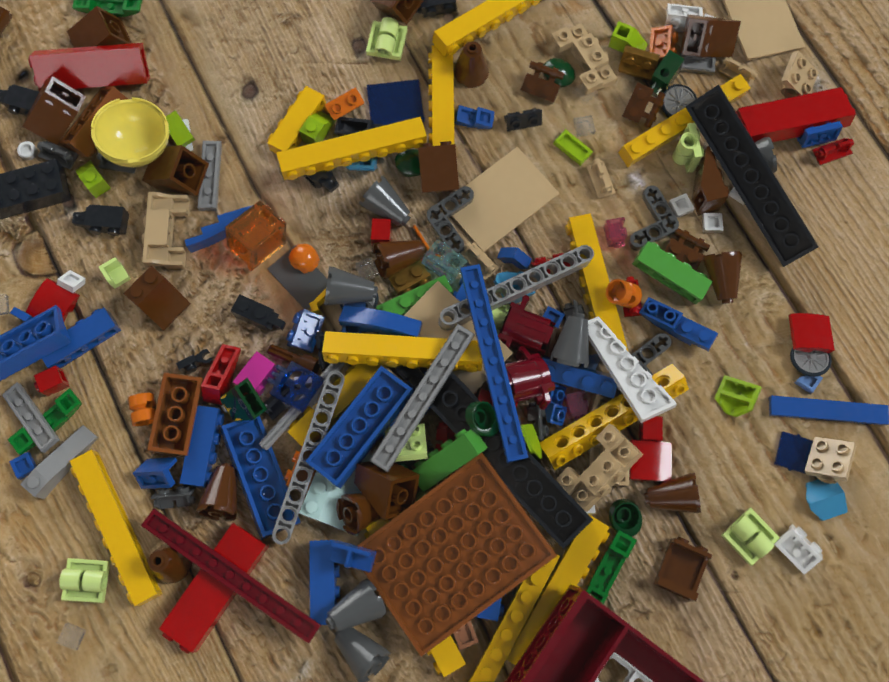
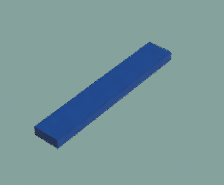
[769,395,889,426]

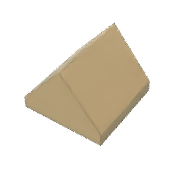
[587,394,609,414]

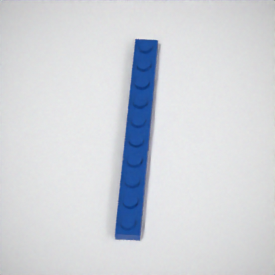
[460,264,528,463]

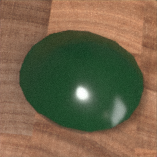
[543,58,575,87]
[395,149,421,177]
[465,401,499,437]
[609,499,642,537]

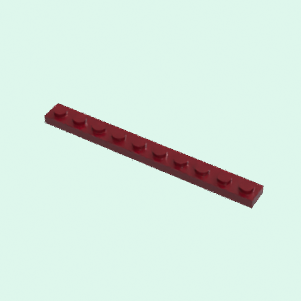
[141,508,322,644]

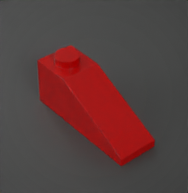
[201,344,241,405]

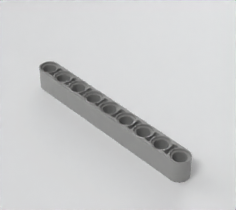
[438,245,594,331]
[272,371,344,544]

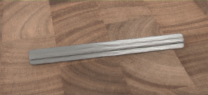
[259,362,345,450]

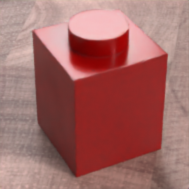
[371,218,392,245]
[34,365,70,396]
[639,416,663,442]

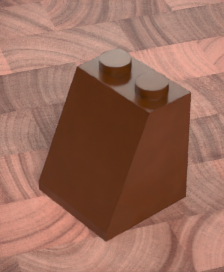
[370,0,424,26]
[67,6,132,48]
[142,145,209,196]
[123,266,191,331]
[354,461,420,520]

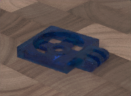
[266,361,324,413]

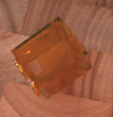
[225,200,286,271]

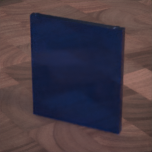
[366,79,425,125]

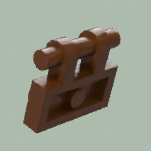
[521,61,565,103]
[622,82,666,128]
[664,228,710,271]

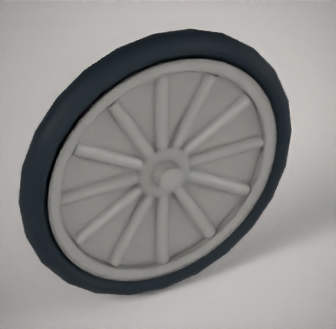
[661,84,697,117]
[790,347,832,377]

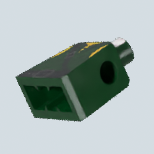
[650,50,685,96]
[220,378,267,421]

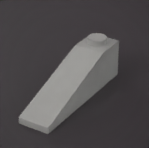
[20,425,99,499]

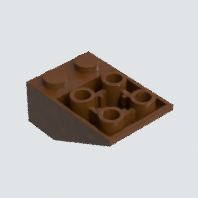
[680,14,741,57]
[22,76,86,145]
[692,146,729,216]

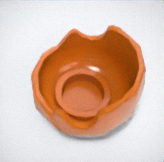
[289,244,320,273]

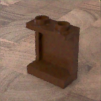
[418,141,459,193]
[653,537,713,601]

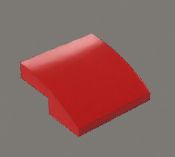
[26,278,80,322]
[788,313,835,353]
[629,440,672,483]

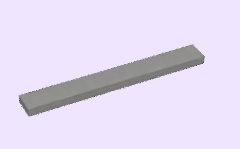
[370,324,475,472]

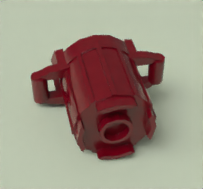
[498,295,556,356]
[505,346,555,410]

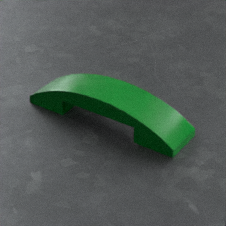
[72,0,142,17]
[8,388,82,455]
[586,530,637,605]

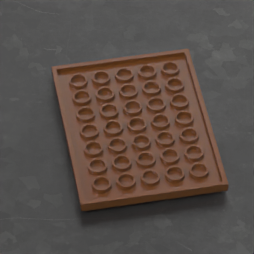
[357,453,558,657]

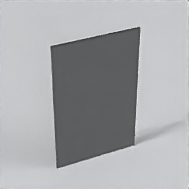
[268,245,327,310]

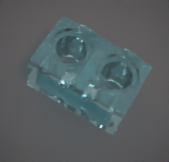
[421,239,468,285]

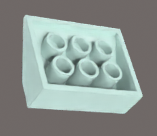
[299,453,373,536]

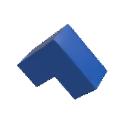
[497,247,532,269]

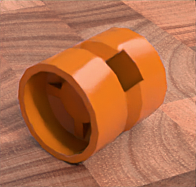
[606,279,642,308]
[128,393,156,426]

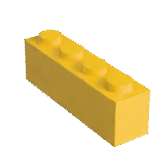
[267,86,326,154]

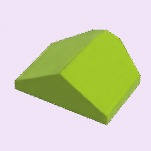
[714,375,762,417]
[520,424,543,460]

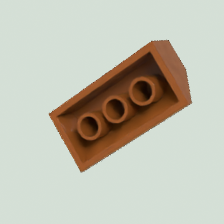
[59,86,128,157]
[147,373,203,456]

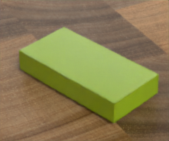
[166,110,195,147]
[553,129,593,166]

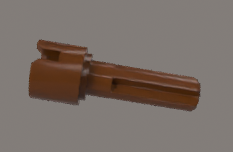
[267,344,320,376]

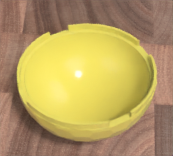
[91,97,169,167]

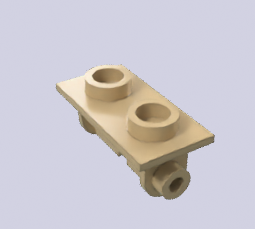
[718,57,758,86]
[586,158,616,199]
[460,242,499,280]

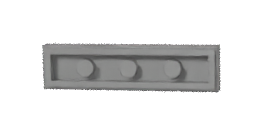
[197,141,222,211]
[2,382,60,453]

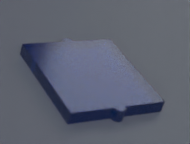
[774,431,813,474]

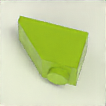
[299,111,336,144]
[75,160,111,198]

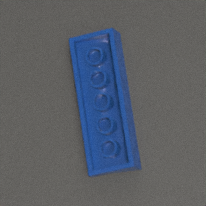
[0,305,72,381]
[305,366,414,489]
[220,415,301,540]

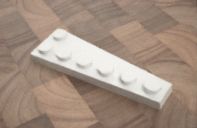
[588,316,677,423]

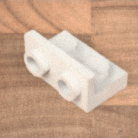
[665,3,703,32]
[774,524,823,575]

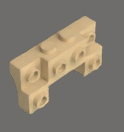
[550,23,617,95]
[142,192,190,269]
[555,423,643,512]

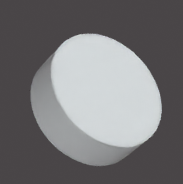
[17,141,38,160]

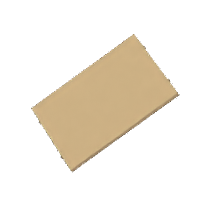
[722,0,805,61]
[445,147,560,253]
[404,281,513,394]

